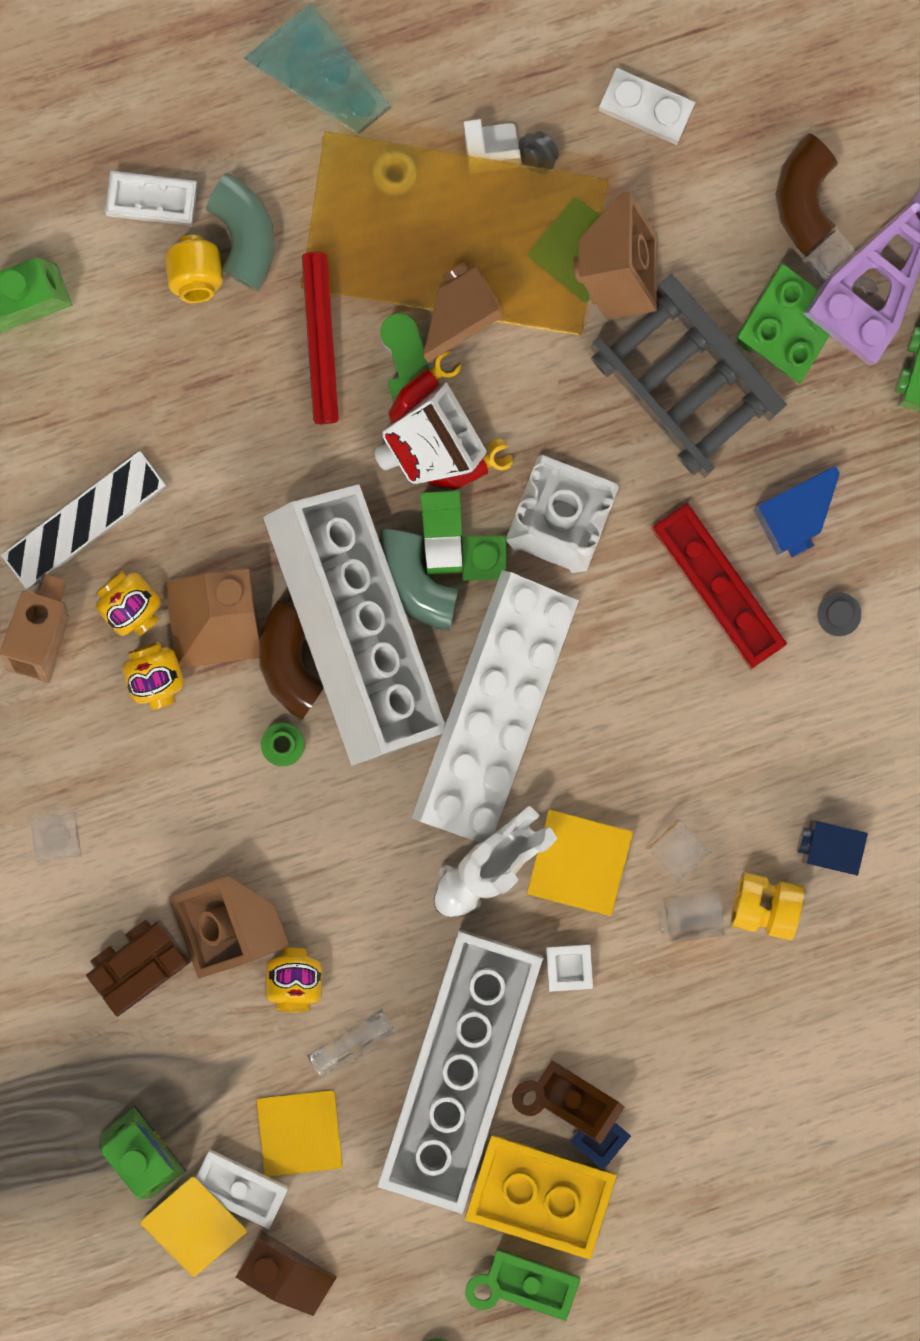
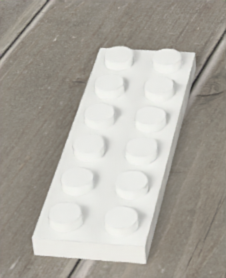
[412,570,579,843]

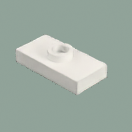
[105,170,198,226]

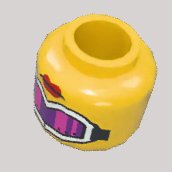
[96,571,161,637]
[122,642,185,710]
[265,948,323,1013]

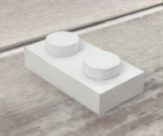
[598,68,696,145]
[196,1149,289,1229]

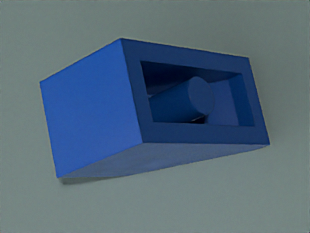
[754,466,840,558]

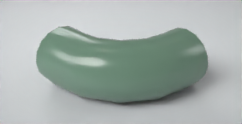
[206,173,275,292]
[379,529,458,631]

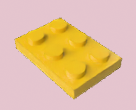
[465,1134,617,1260]

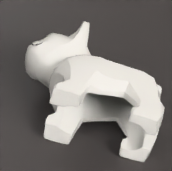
[434,806,558,917]

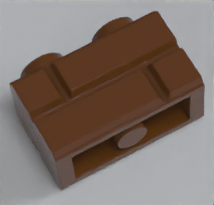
[86,919,191,1017]

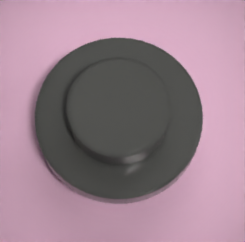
[519,131,559,174]
[817,593,861,636]

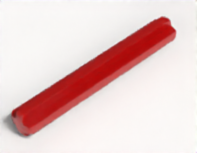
[302,251,339,425]

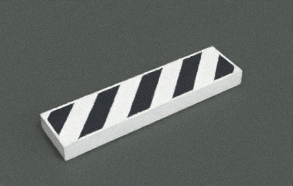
[1,451,167,591]

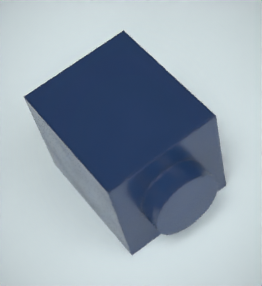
[797,820,868,876]

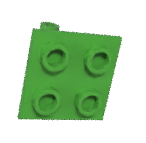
[736,263,830,384]

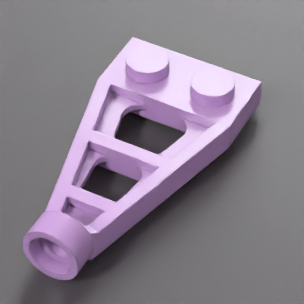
[803,189,920,365]

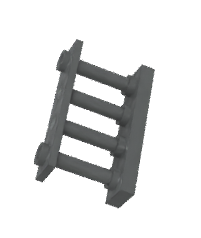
[591,274,787,478]

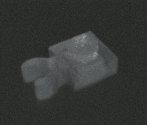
[801,229,878,296]

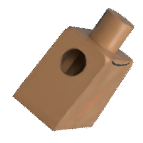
[0,574,69,683]

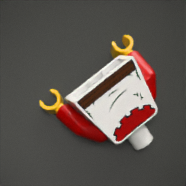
[375,350,513,489]

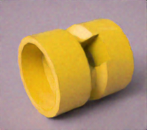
[730,872,805,941]

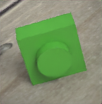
[462,536,507,581]

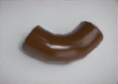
[775,133,838,256]
[259,600,324,721]

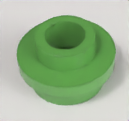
[261,723,305,766]

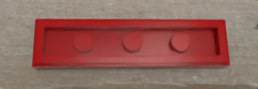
[651,502,787,670]

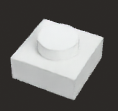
[546,944,593,992]

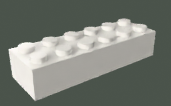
[263,484,445,766]
[378,929,543,1214]

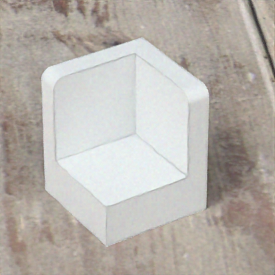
[463,119,521,174]

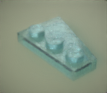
[244,3,392,135]

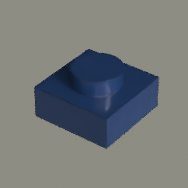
[569,1122,631,1170]

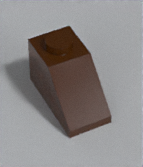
[235,1231,337,1316]

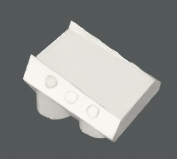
[506,455,619,573]

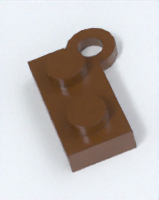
[512,1060,625,1144]

